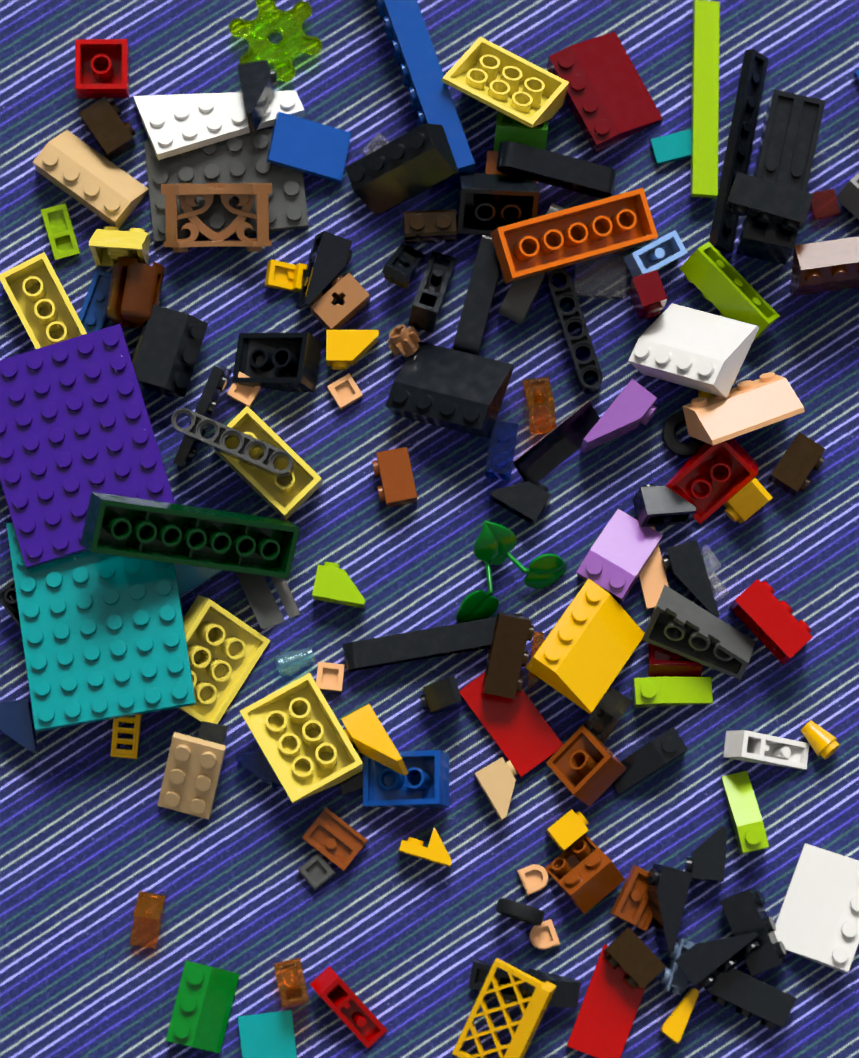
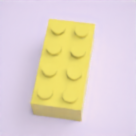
[0,252,87,349]
[211,406,322,520]

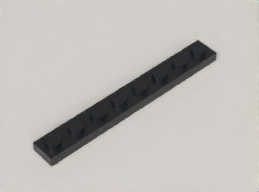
[709,49,769,253]

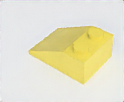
[89,226,151,267]

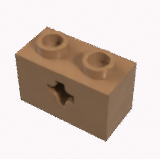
[310,273,370,330]

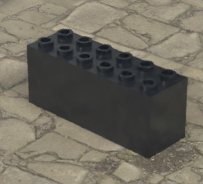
[735,89,826,265]

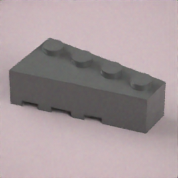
[642,585,756,680]

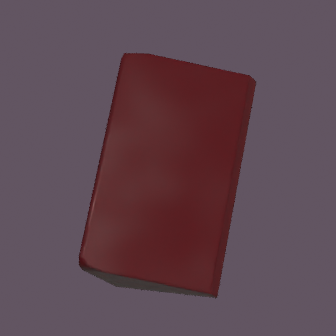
[648,644,702,677]

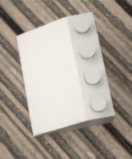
[628,303,759,398]
[774,843,859,973]

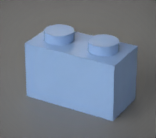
[623,230,687,277]

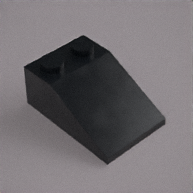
[232,332,322,392]

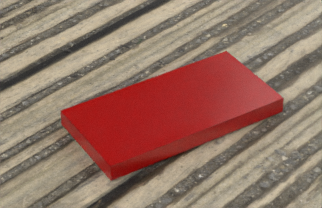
[459,672,563,777]
[566,944,646,1058]

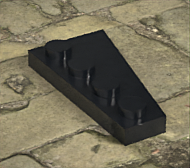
[173,366,231,467]

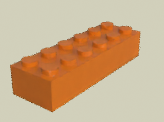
[490,188,658,283]

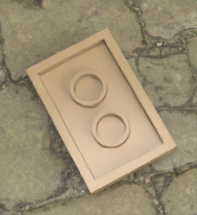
[157,732,226,820]

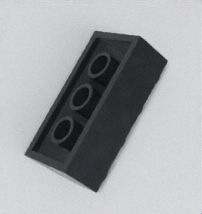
[345,123,459,216]

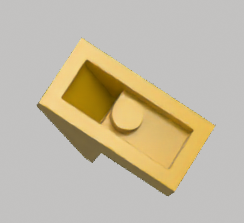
[399,827,452,867]

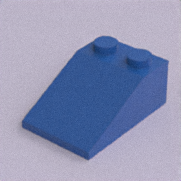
[363,750,449,808]

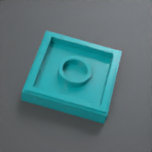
[238,1010,297,1058]

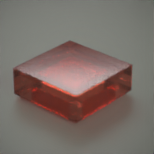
[810,189,840,221]

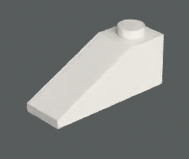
[723,730,809,770]

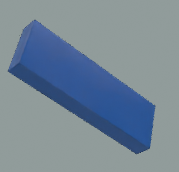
[79,268,112,334]

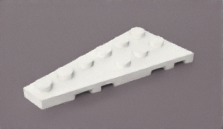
[133,91,305,160]

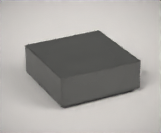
[298,852,336,890]

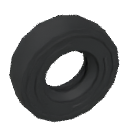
[662,411,705,457]
[496,898,544,926]

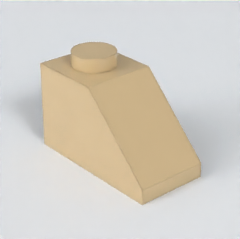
[474,757,517,821]

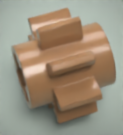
[388,325,421,357]

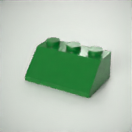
[165,961,240,1054]

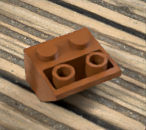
[545,834,625,914]

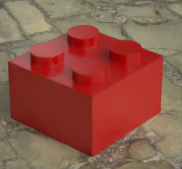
[75,39,130,99]

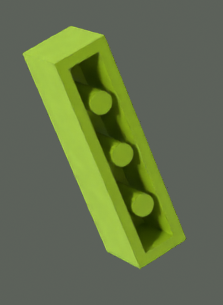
[679,242,780,341]

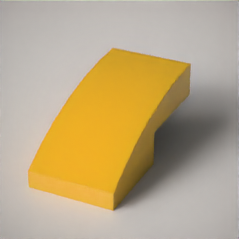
[265,259,307,292]

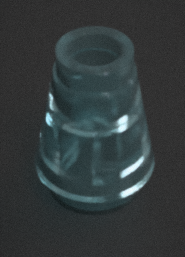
[274,647,315,677]

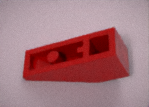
[310,966,388,1049]

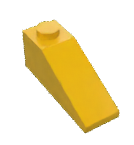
[341,704,408,776]

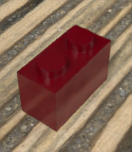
[628,270,667,320]

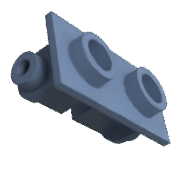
[660,938,696,996]

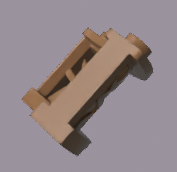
[161,183,272,252]

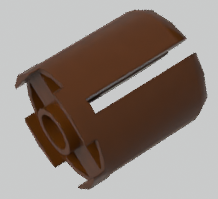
[105,257,165,329]

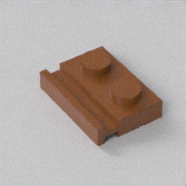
[302,808,368,871]
[610,865,653,931]

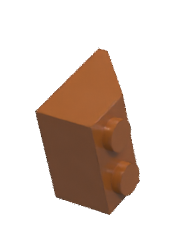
[546,725,627,807]

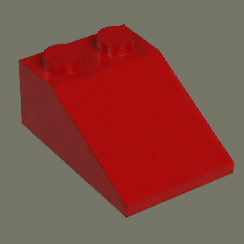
[665,438,759,524]

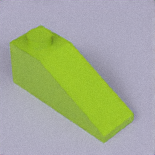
[632,677,713,708]
[721,771,769,855]

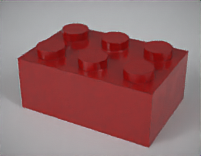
[729,579,813,665]

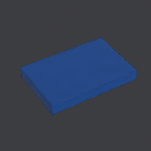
[266,111,351,183]

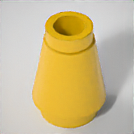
[801,720,840,760]

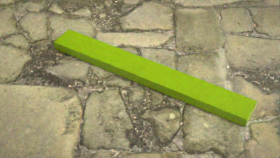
[690,0,720,199]

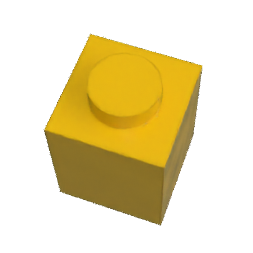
[546,809,589,852]

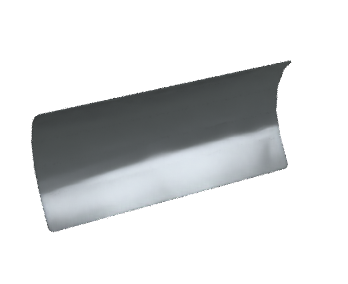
[235,572,300,629]

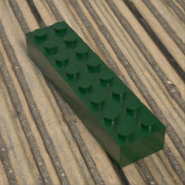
[80,492,300,579]

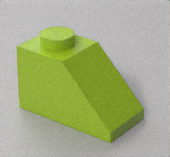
[312,562,365,608]

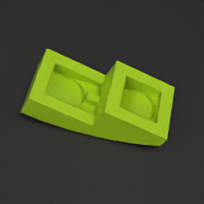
[41,203,80,260]

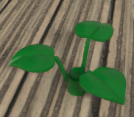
[456,521,568,623]

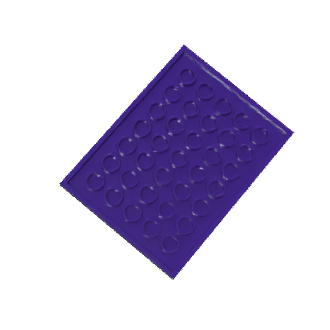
[0,324,175,569]

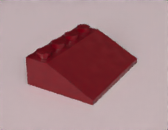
[547,31,663,154]

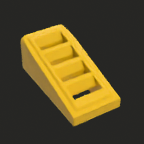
[110,714,142,759]
[660,988,699,1044]

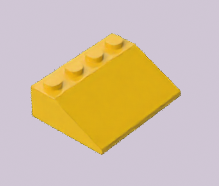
[525,578,644,714]

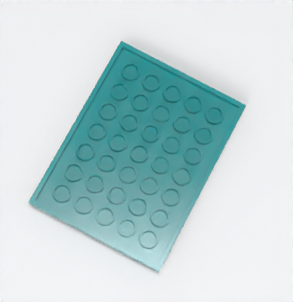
[6,522,196,732]

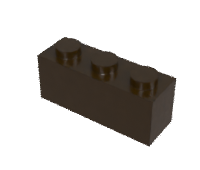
[482,612,534,699]

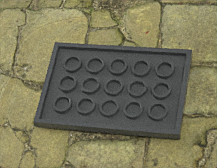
[144,129,309,244]

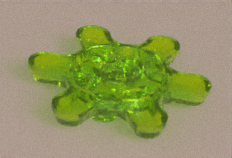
[229,0,322,82]

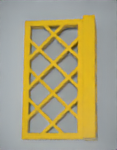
[452,958,557,1058]

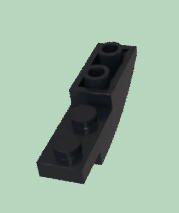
[469,959,582,1008]

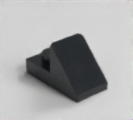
[382,243,425,289]

